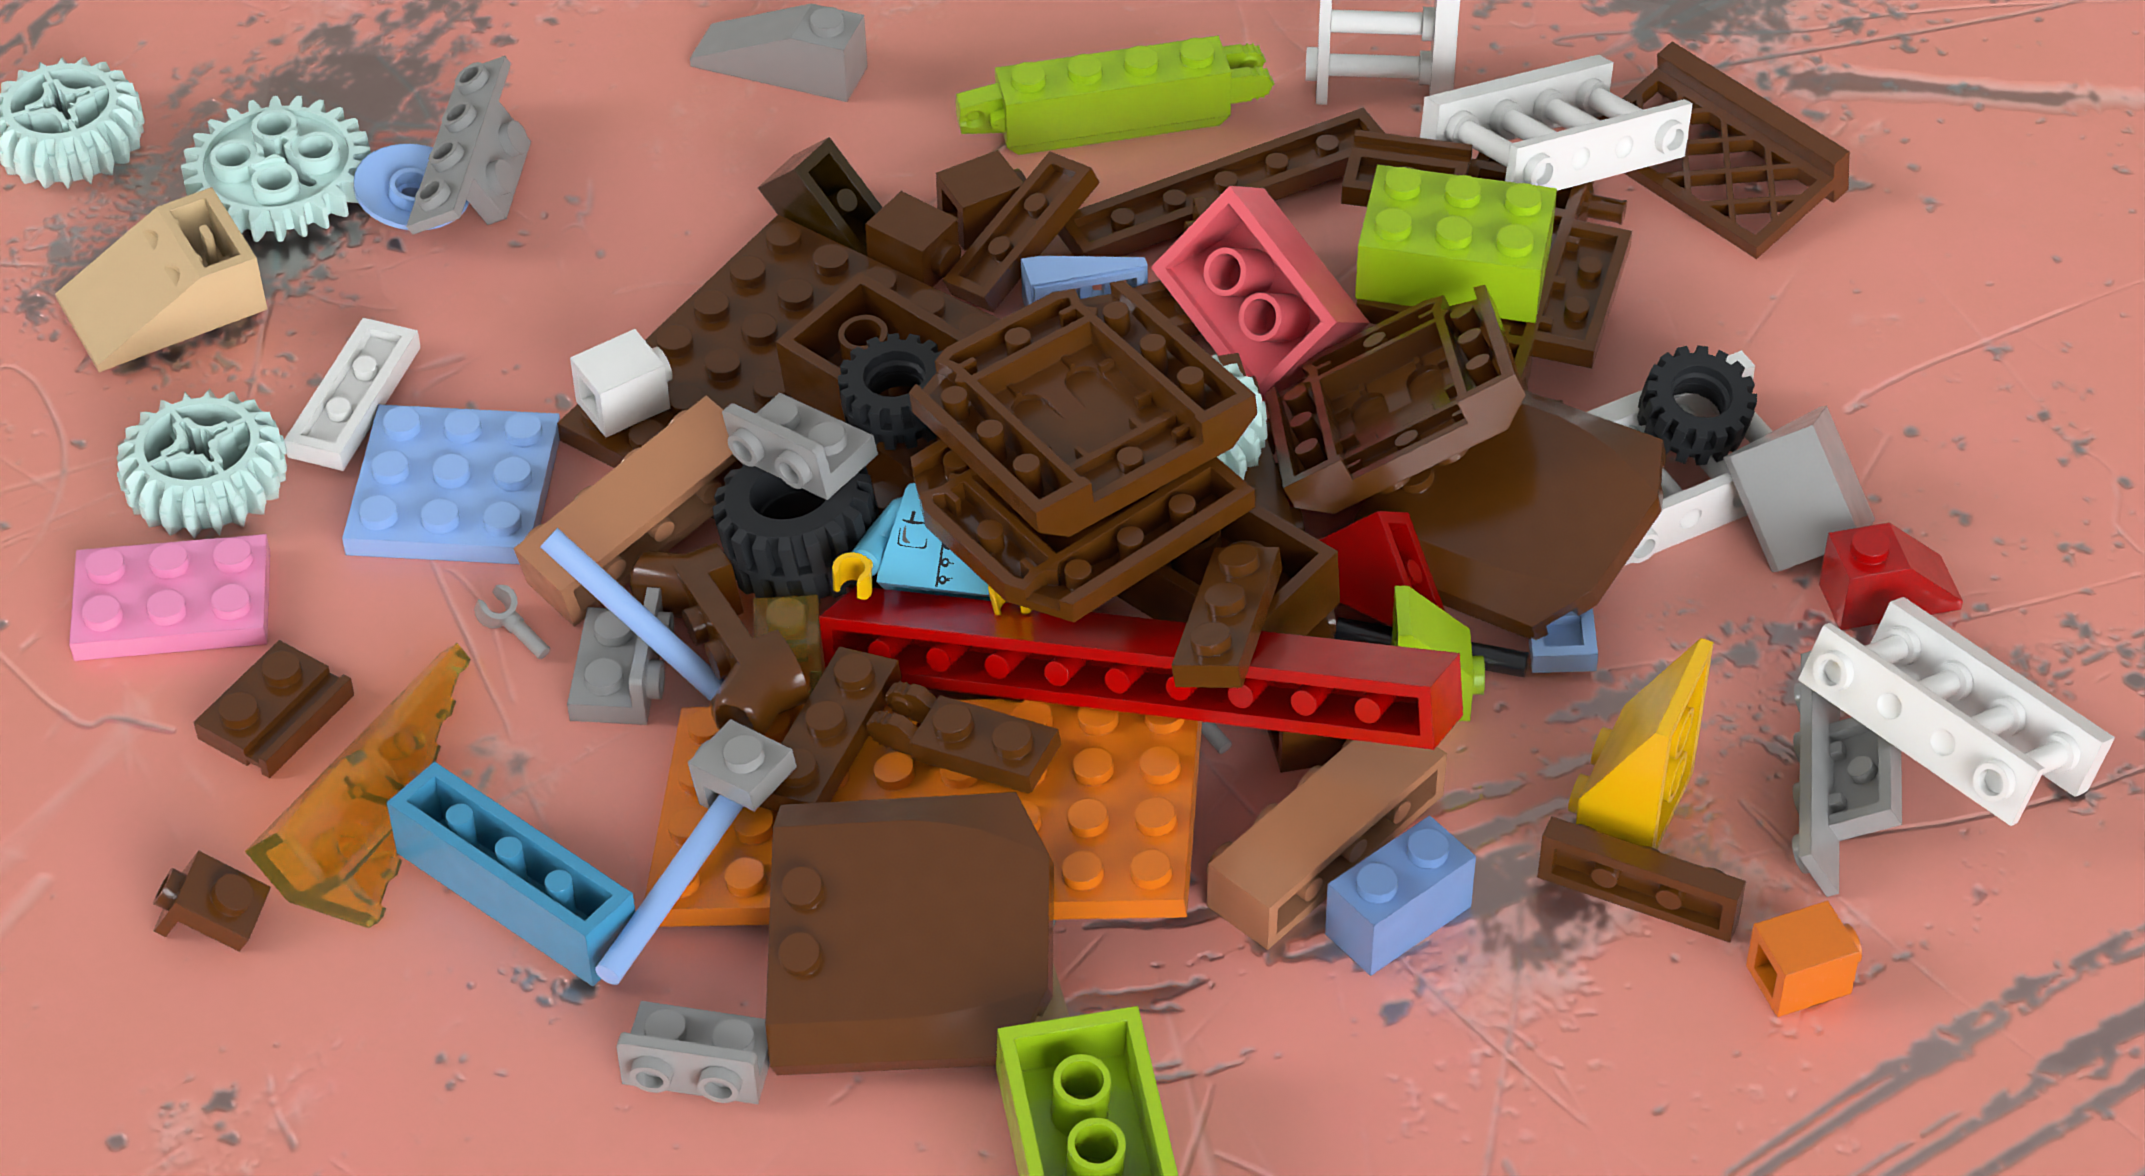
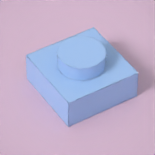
[1528,608,1598,673]

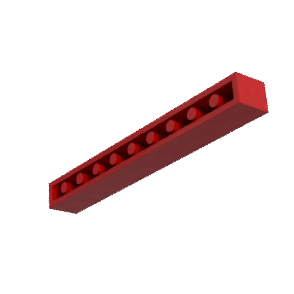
[819,586,1463,750]

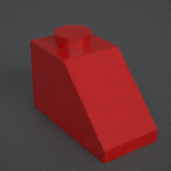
[1320,511,1445,626]
[1819,522,1963,630]

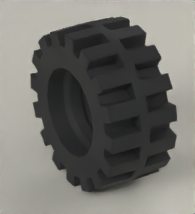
[838,333,944,450]
[1637,345,1757,465]

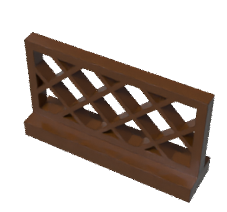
[1598,41,1850,259]

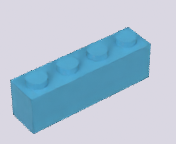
[387,761,635,987]

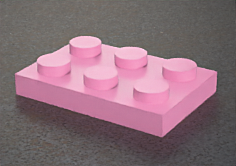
[69,534,270,661]

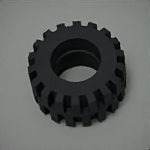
[713,463,880,607]

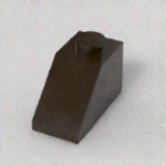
[758,137,883,256]

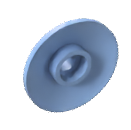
[354,144,469,230]

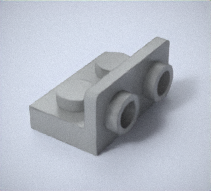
[722,393,878,500]
[567,587,674,725]
[616,1001,770,1104]

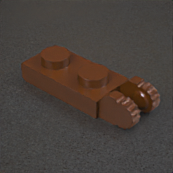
[866,681,1061,794]

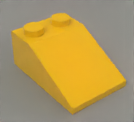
[1568,638,1714,850]

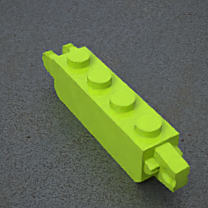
[955,35,1275,155]

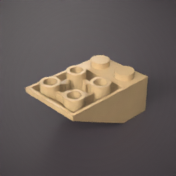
[55,187,267,372]

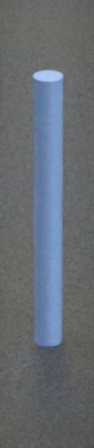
[540,528,724,701]
[595,794,744,985]

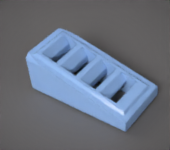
[1021,256,1148,306]

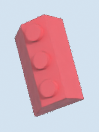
[1151,186,1370,401]

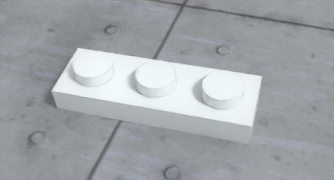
[284,318,421,471]

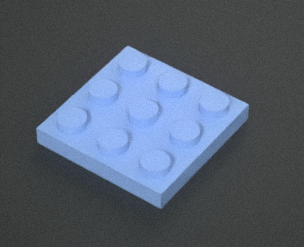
[342,404,560,565]

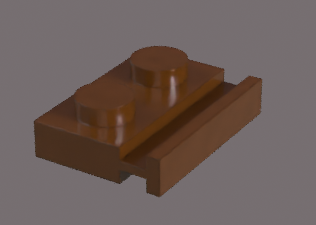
[1341,130,1473,207]
[194,640,354,778]

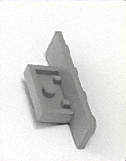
[406,56,531,235]
[1792,651,1902,897]

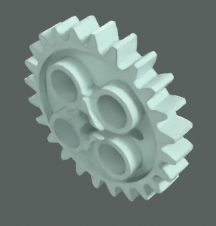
[181,96,371,242]

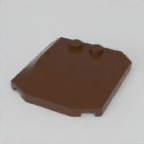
[909,280,1257,537]
[1265,285,1526,514]
[1353,390,1666,640]
[910,439,1255,622]
[765,792,1054,1075]

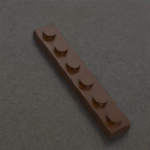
[1058,107,1385,257]

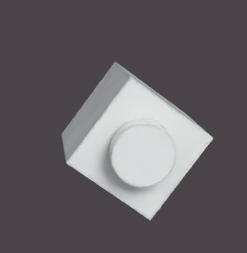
[570,329,673,437]

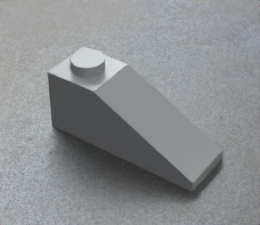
[690,3,867,102]

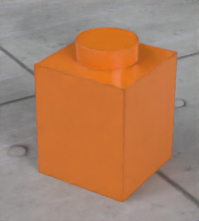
[1746,900,1862,1017]

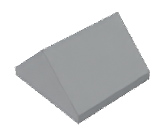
[1723,406,1875,572]

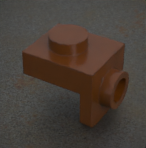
[153,850,271,952]

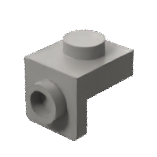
[688,719,797,811]

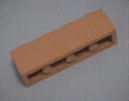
[513,395,743,627]
[1206,739,1447,950]

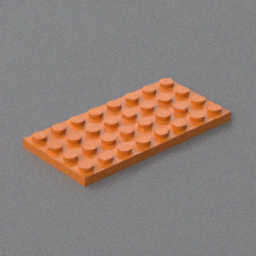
[644,699,1202,927]

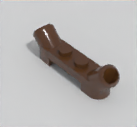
[630,543,809,736]

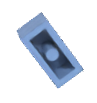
[1325,815,1476,976]

